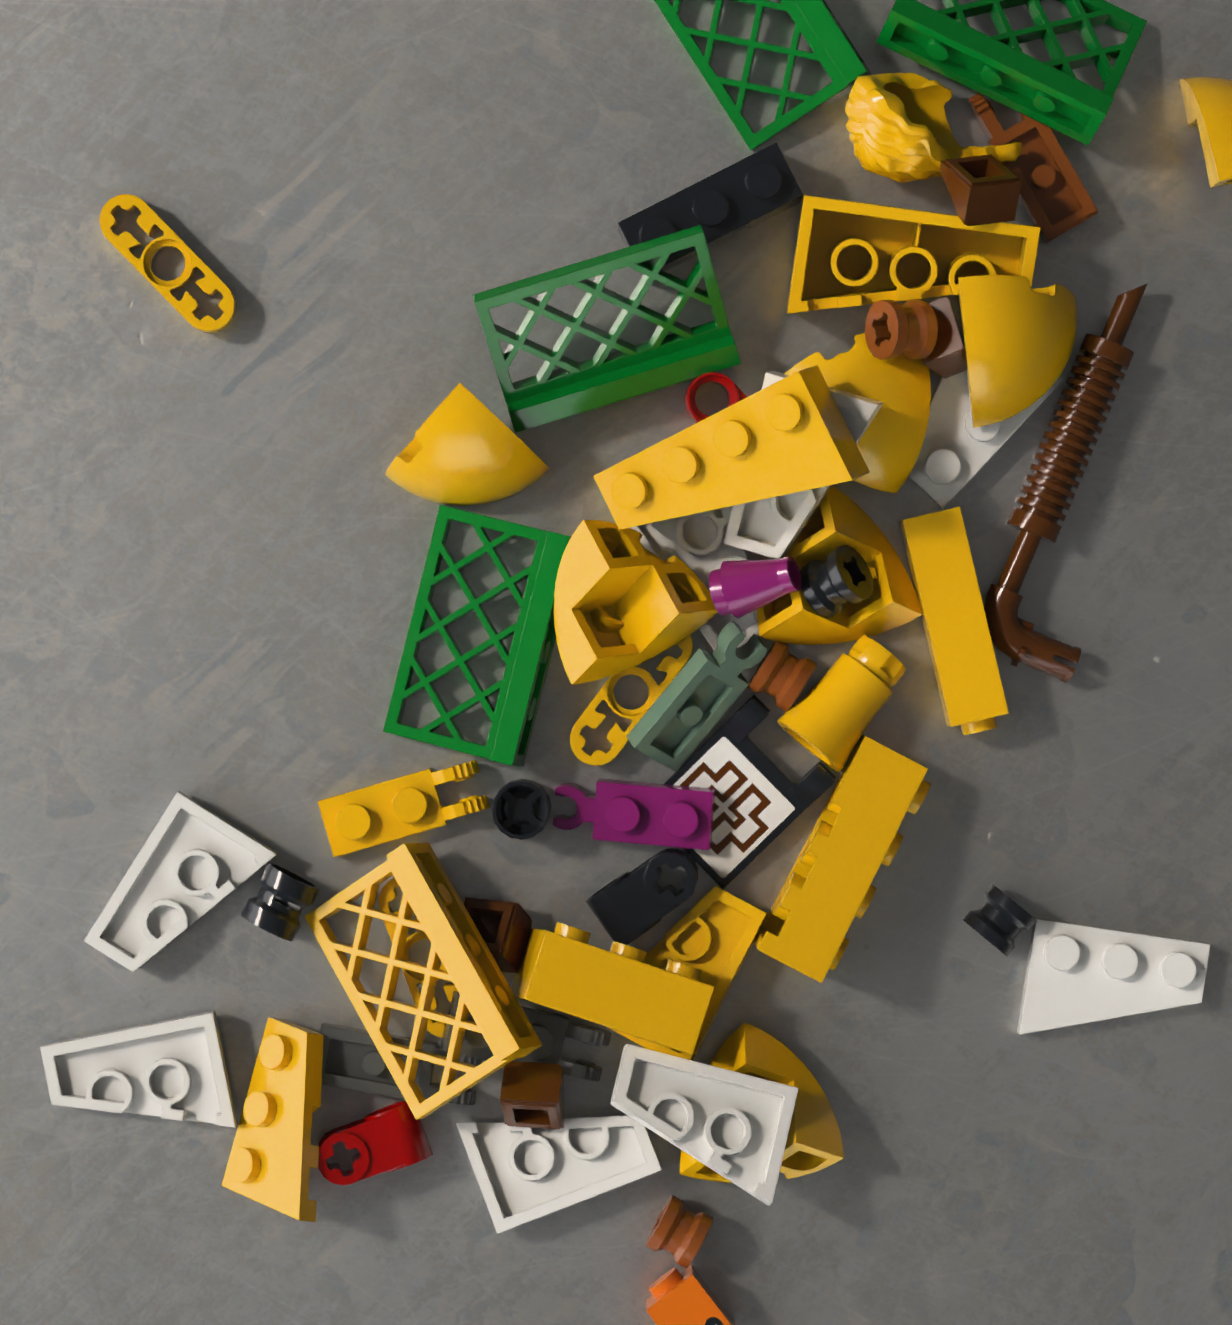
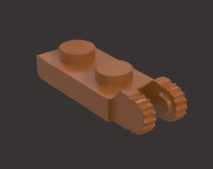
[968,93,1099,244]

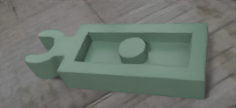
[627,621,767,772]

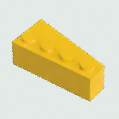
[787,194,1040,314]
[593,365,870,530]
[755,735,931,983]

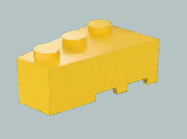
[511,922,714,1055]

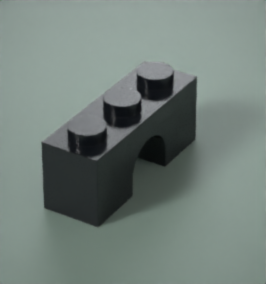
[618,142,803,277]

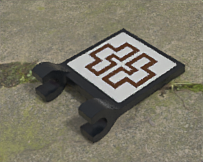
[664,694,836,889]

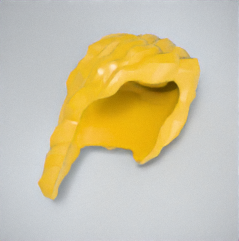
[845,73,1022,183]

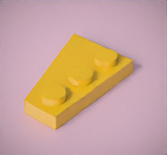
[607,886,769,1061]
[221,1017,324,1222]

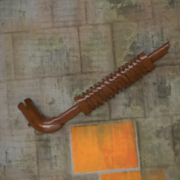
[984,283,1148,683]

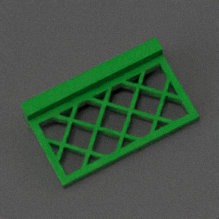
[654,0,872,151]
[876,0,1147,146]
[472,225,741,433]
[383,505,571,767]

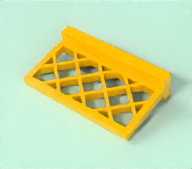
[304,842,542,1120]

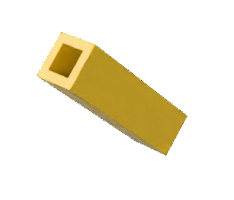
[898,506,1009,735]

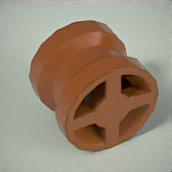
[865,300,938,360]
[747,641,817,712]
[645,1195,714,1269]

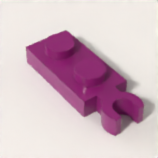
[553,778,716,850]

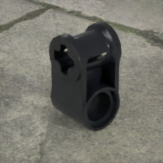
[585,848,698,945]

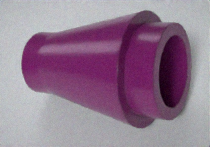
[709,556,802,619]

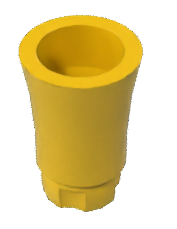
[777,635,906,773]

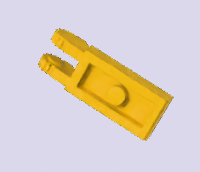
[317,760,490,857]

